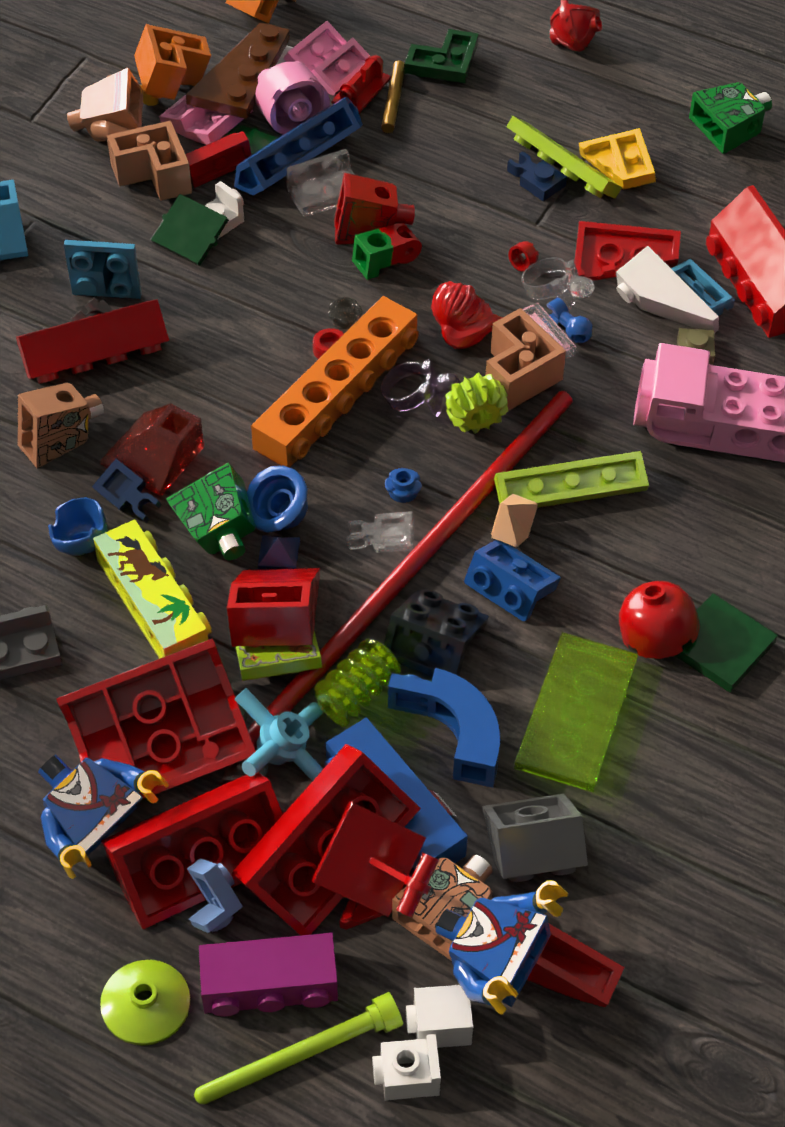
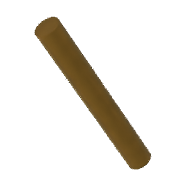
[381,60,404,133]

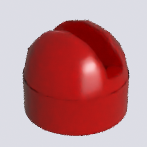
[508,241,539,271]

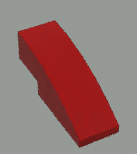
[527,924,625,1008]

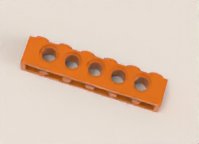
[251,296,419,467]

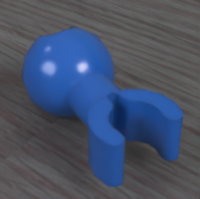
[546,297,592,344]

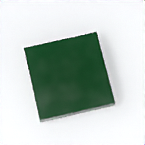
[675,593,778,693]

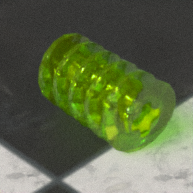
[314,639,401,727]

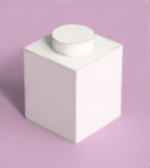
[406,985,473,1048]

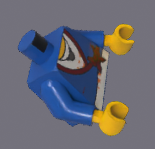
[38,755,169,879]
[436,880,569,1014]

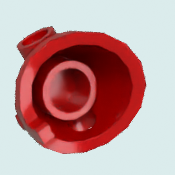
[549,0,602,52]

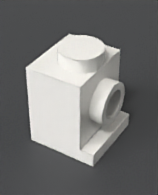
[372,1034,441,1101]

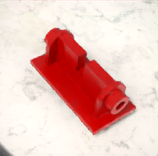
[331,55,391,113]

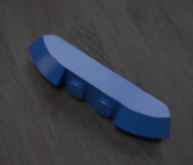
[234,96,363,196]

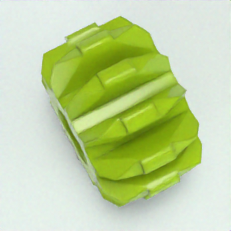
[445,372,508,434]

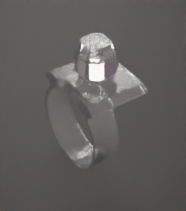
[521,257,595,310]

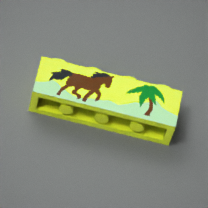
[93,519,212,659]

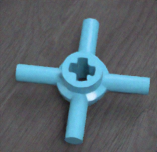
[235,688,323,781]

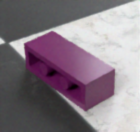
[199,933,338,1016]

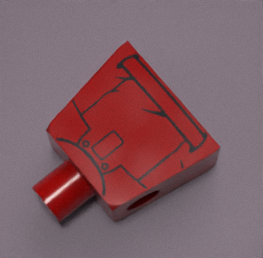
[334,173,415,244]

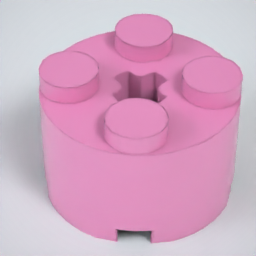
[255,61,330,135]

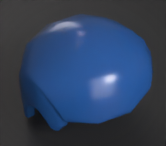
[48,497,108,556]

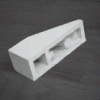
[616,246,719,334]

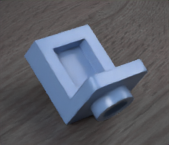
[187,858,243,933]

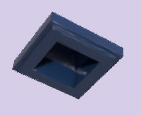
[258,535,300,569]

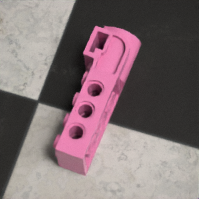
[633,343,785,462]

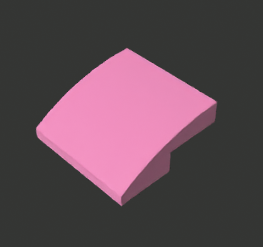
[283,21,370,96]
[159,95,253,145]

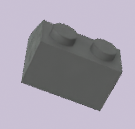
[482,793,588,882]

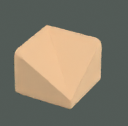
[491,494,538,547]

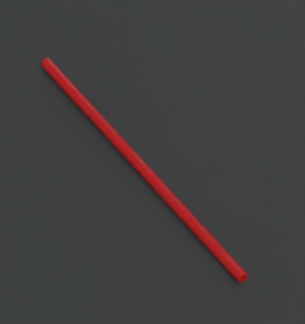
[247,391,573,750]

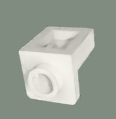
[205,181,244,239]

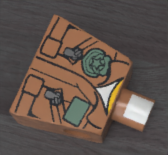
[18,383,104,468]
[392,855,493,960]

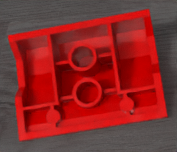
[56,638,256,800]

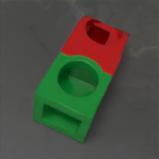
[352,223,422,280]

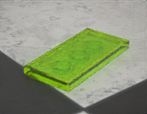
[514,632,638,793]

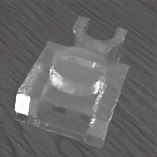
[347,511,415,553]

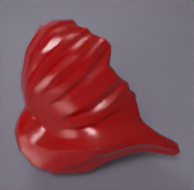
[431,281,503,349]

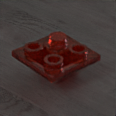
[100,403,204,496]

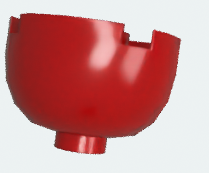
[619,581,700,659]

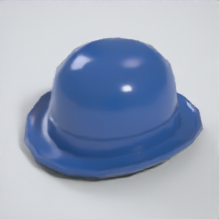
[247,465,308,533]

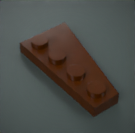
[186,23,290,119]

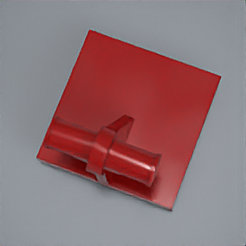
[311,801,440,918]

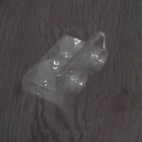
[287,149,355,217]

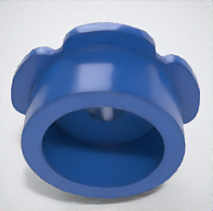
[385,468,422,503]

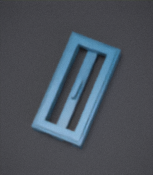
[671,259,735,316]

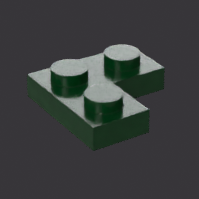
[404,29,479,83]

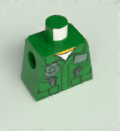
[689,82,772,154]
[166,462,256,560]

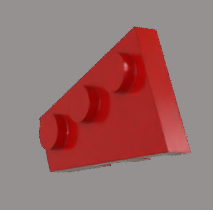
[572,221,681,284]

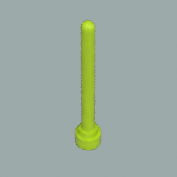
[194,992,403,1104]

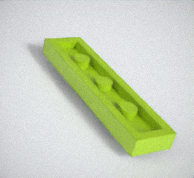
[506,116,622,198]
[494,451,649,508]

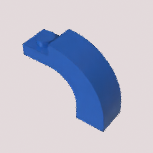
[388,668,500,788]

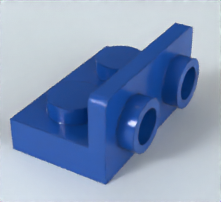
[464,540,561,621]

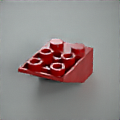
[227,568,320,647]

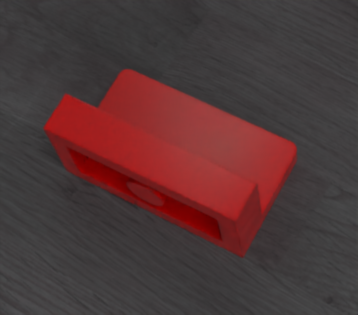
[185,131,252,188]

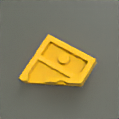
[579,128,656,190]

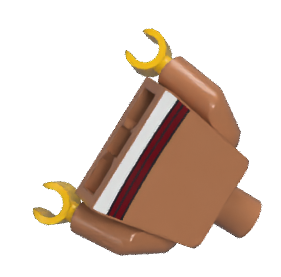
[67,68,159,142]

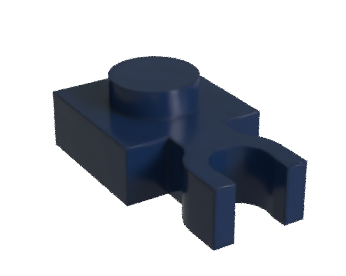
[507,151,567,202]
[92,459,162,524]

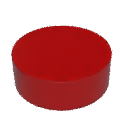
[313,328,344,359]

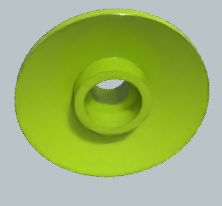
[101,960,190,1045]

